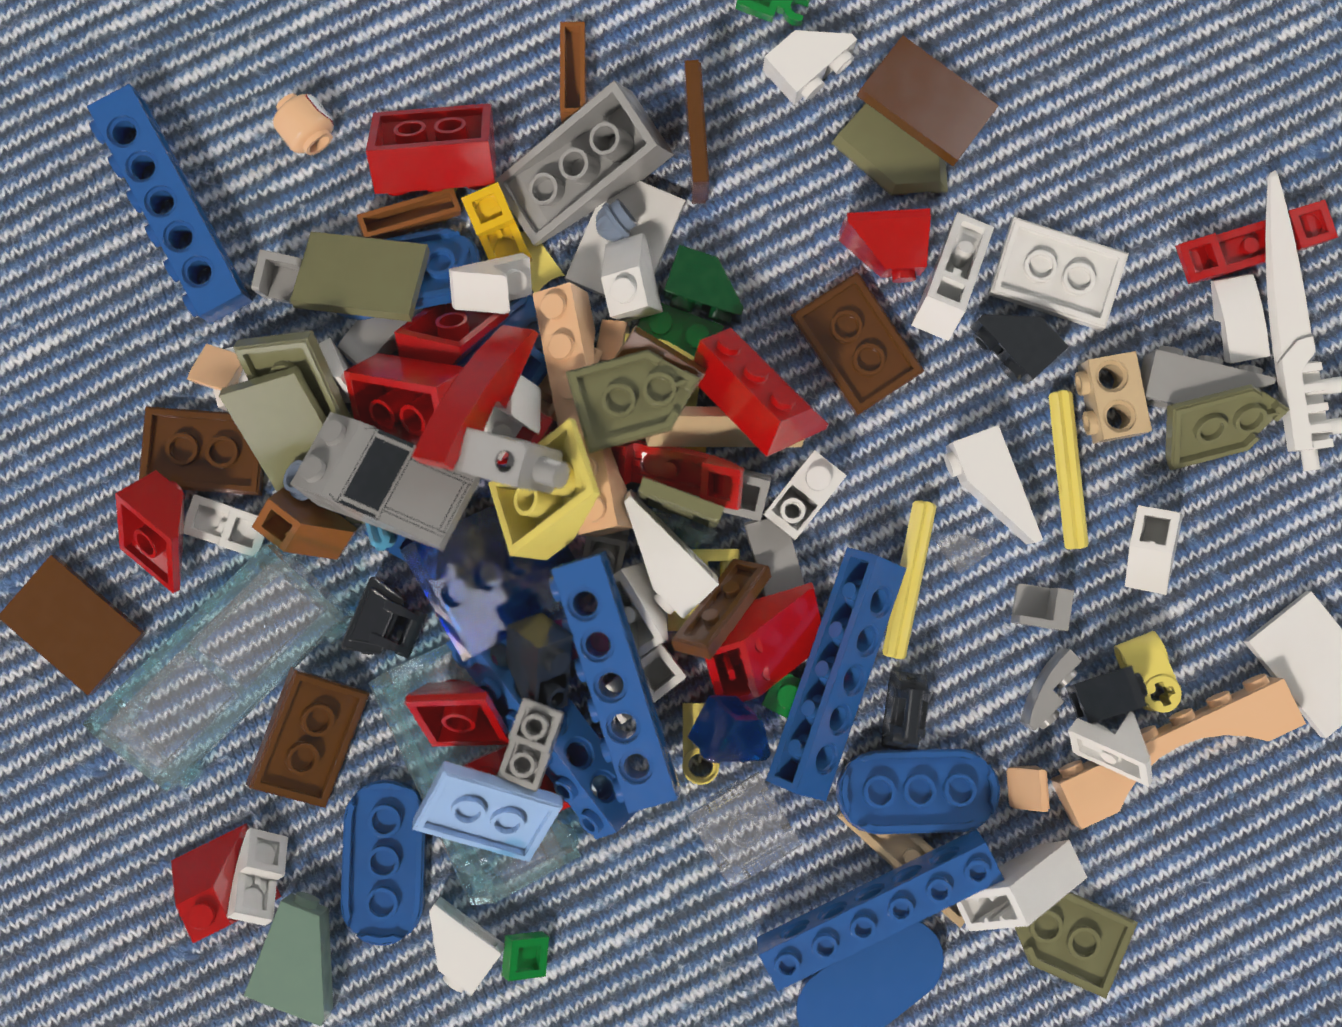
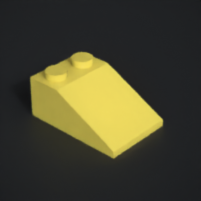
[488,418,600,560]

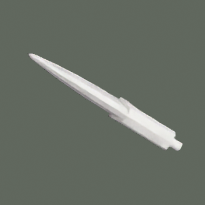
[1266,170,1342,471]

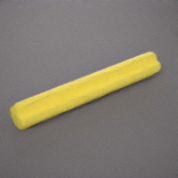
[1049,390,1089,550]
[882,500,936,659]

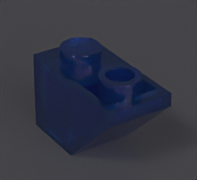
[687,695,771,764]

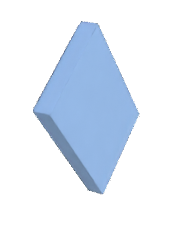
[412,761,563,862]

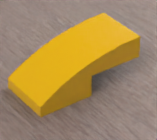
[461,182,533,262]

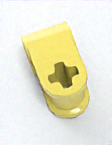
[1114,631,1182,713]

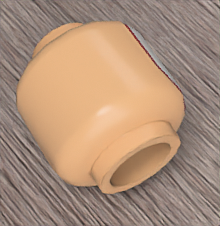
[273,93,334,155]

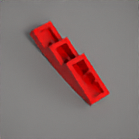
[411,325,538,471]

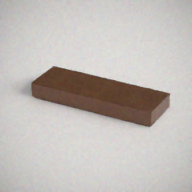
[672,559,772,660]

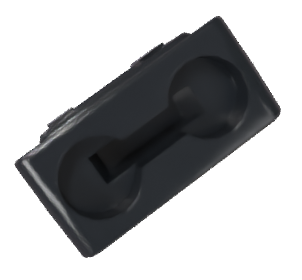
[341,576,428,659]
[881,670,931,750]

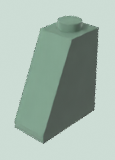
[244,892,333,1026]

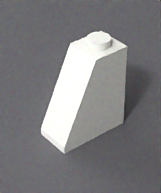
[956,840,1087,931]

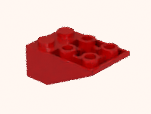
[704,582,821,709]

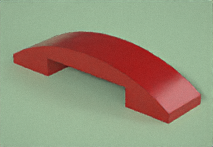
[1175,200,1338,284]
[611,440,744,510]

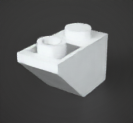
[763,30,857,105]
[763,450,847,540]
[1125,505,1183,595]
[605,643,687,724]

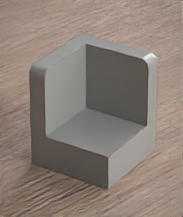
[251,249,302,304]
[1010,584,1074,631]

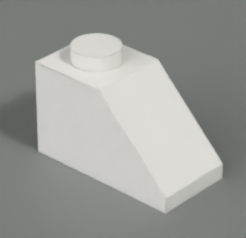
[601,233,663,322]
[594,562,668,658]
[429,896,504,995]

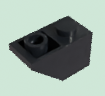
[970,314,1069,385]
[506,612,573,710]
[1066,666,1147,723]

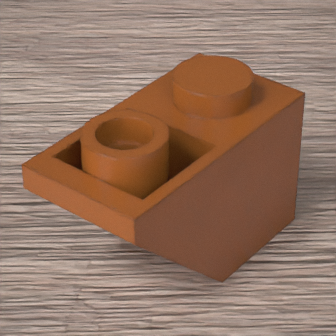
[252,487,358,560]

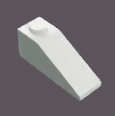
[911,212,994,341]
[944,425,1043,545]
[624,490,719,619]

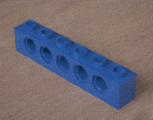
[87,83,253,324]
[766,547,907,802]
[549,551,681,813]
[446,604,637,839]
[756,829,1005,991]

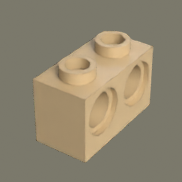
[1075,351,1152,444]

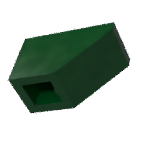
[664,245,744,325]

